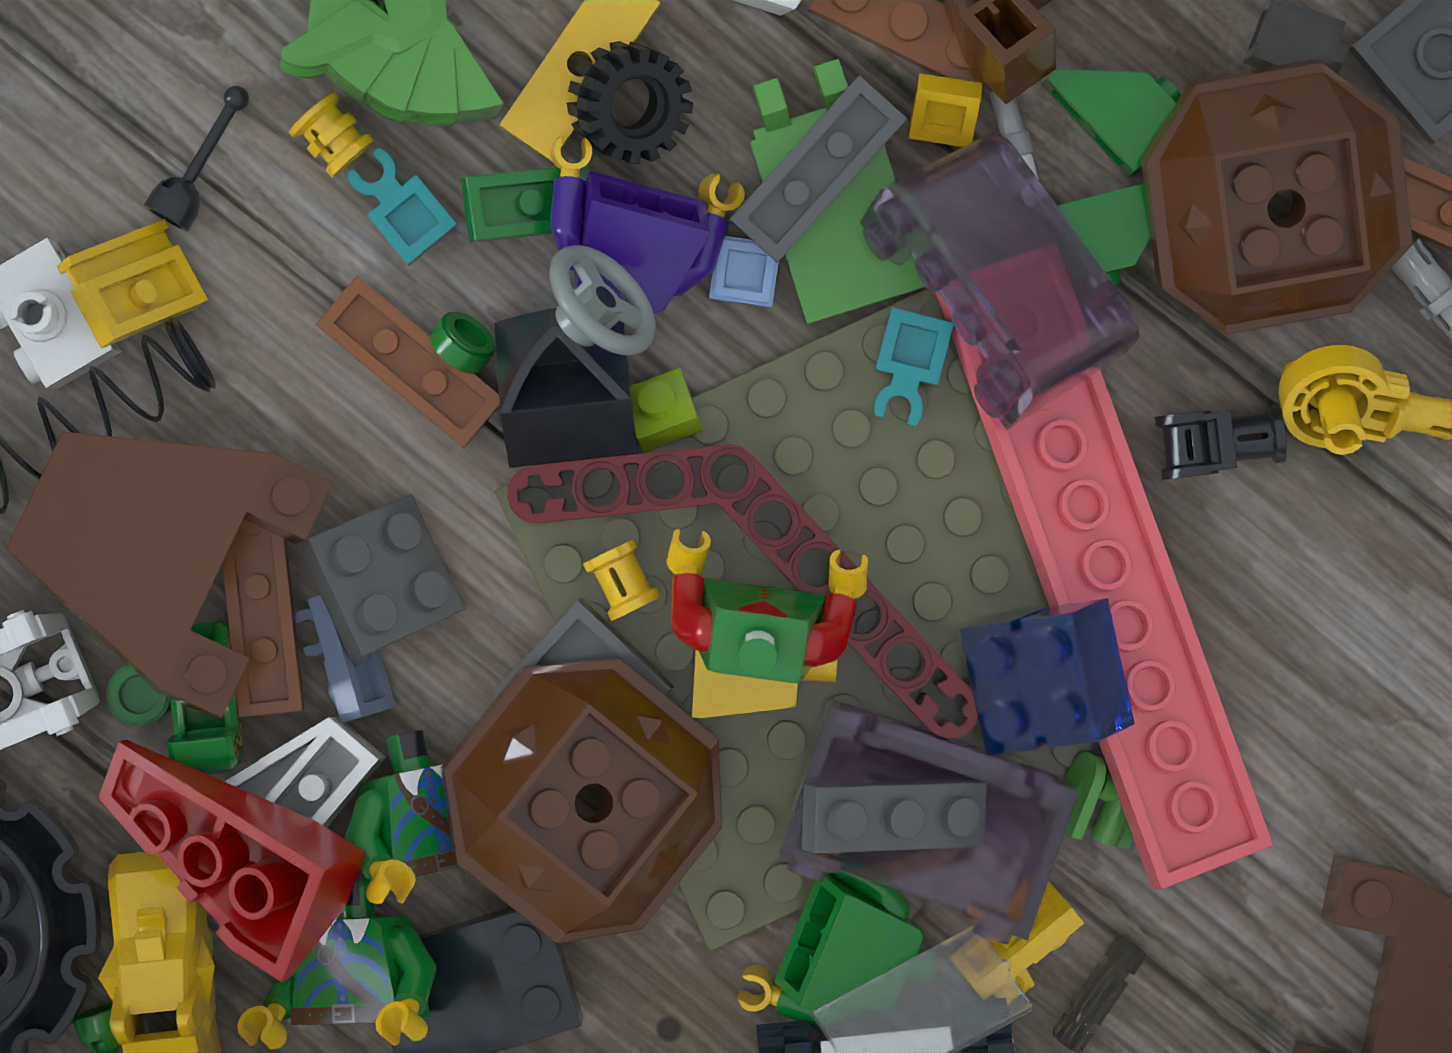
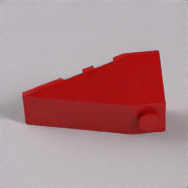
[98,739,367,982]

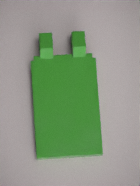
[749,59,928,325]

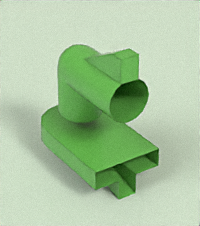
[1045,751,1133,850]

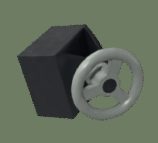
[494,245,656,468]

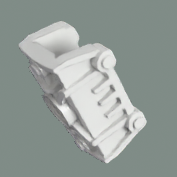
[0,610,101,750]

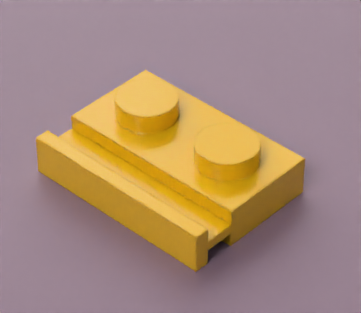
[56,219,208,348]

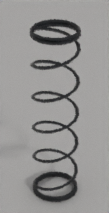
[0,318,216,514]

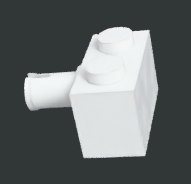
[0,238,121,390]

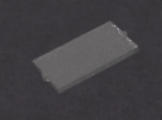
[813,924,1033,1053]

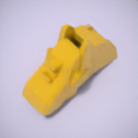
[98,852,222,1053]

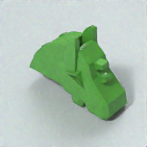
[280,0,504,126]

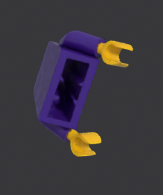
[550,136,745,313]

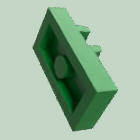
[461,164,590,243]

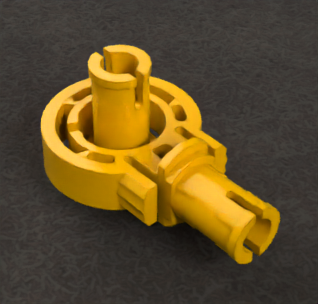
[1278,345,1452,455]

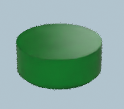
[430,312,496,374]
[106,665,171,726]

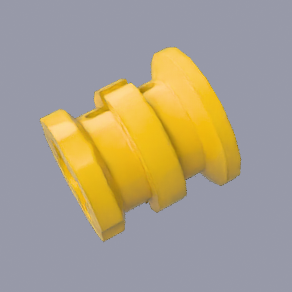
[288,91,374,178]

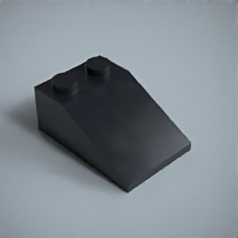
[391,907,584,1053]

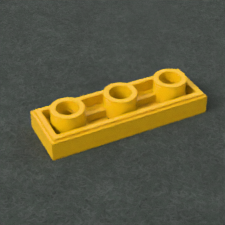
[499,0,660,163]

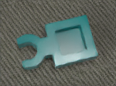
[347,148,458,266]
[874,307,954,426]

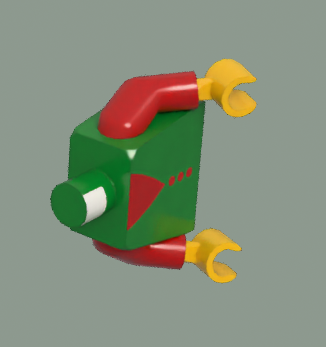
[666,529,868,683]

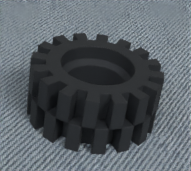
[567,41,693,164]

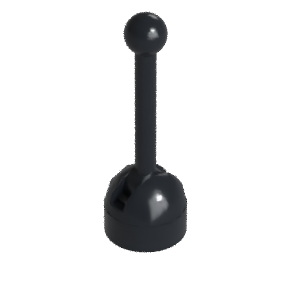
[143,86,249,232]

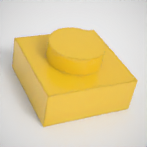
[908,73,983,148]

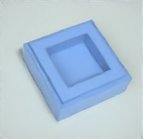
[709,236,779,308]

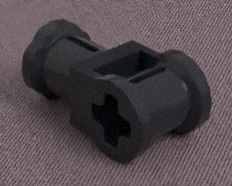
[1154,405,1287,480]

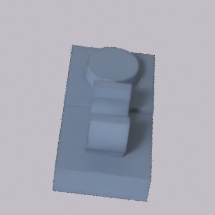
[294,595,396,723]

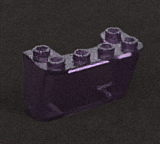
[860,132,1139,430]

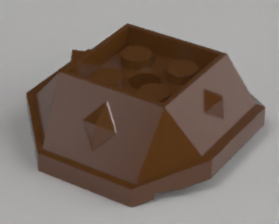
[1141,59,1413,334]
[441,658,722,944]

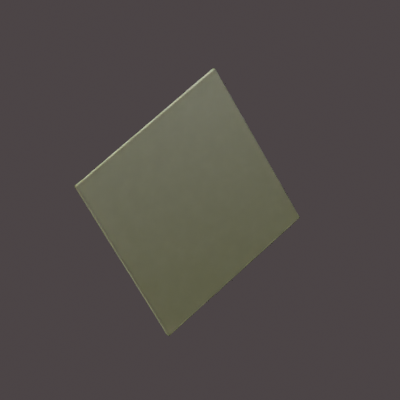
[494,276,1107,951]

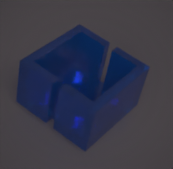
[959,598,1135,756]

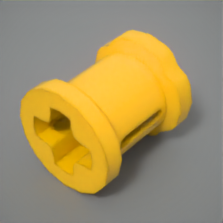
[583,539,662,621]

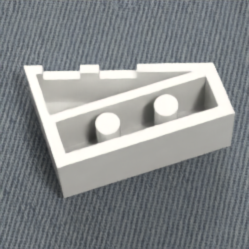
[224,716,386,828]

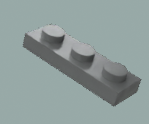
[729,75,907,262]
[802,779,987,854]

